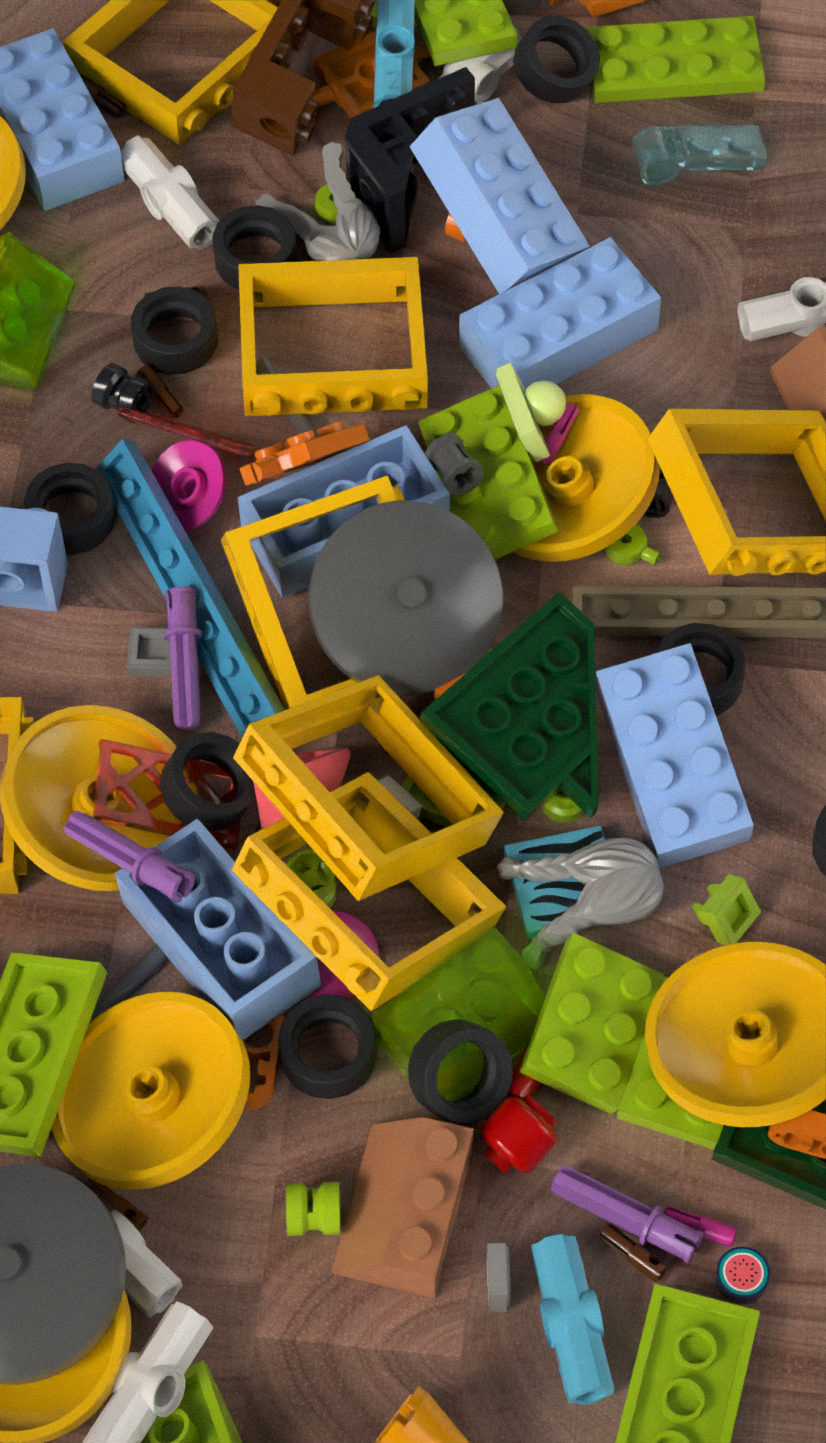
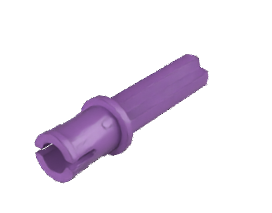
[164,587,202,731]
[64,811,195,902]
[551,1166,704,1264]

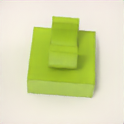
[692,874,761,945]

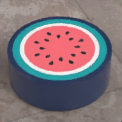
[715,1246,770,1304]

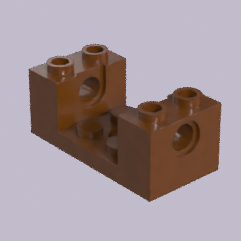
[231,0,376,156]

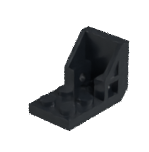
[345,67,475,254]

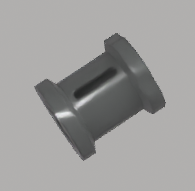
[425,433,484,495]

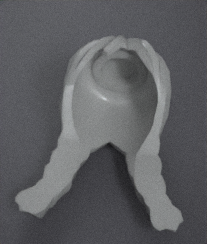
[255,141,380,261]
[496,838,664,970]

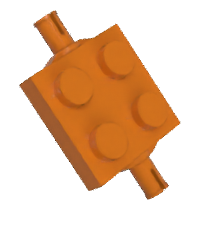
[313,31,431,119]
[239,421,370,486]

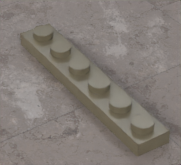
[572,586,826,638]

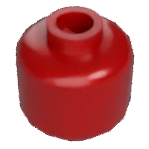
[480,1095,558,1174]

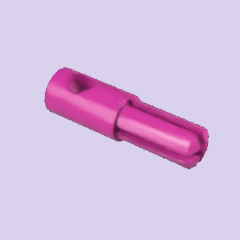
[540,403,579,466]
[663,1205,738,1248]

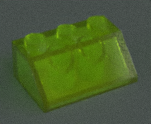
[0,232,76,391]
[372,927,545,1101]

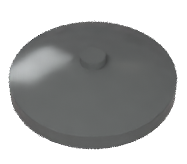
[308,500,503,696]
[0,1164,126,1385]

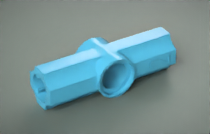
[373,0,415,108]
[530,1234,614,1406]

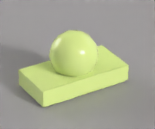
[496,362,566,463]

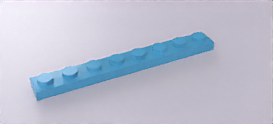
[96,439,285,738]

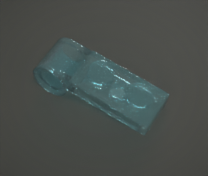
[632,125,768,186]

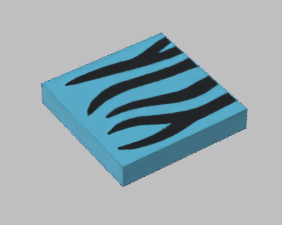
[504,826,605,941]

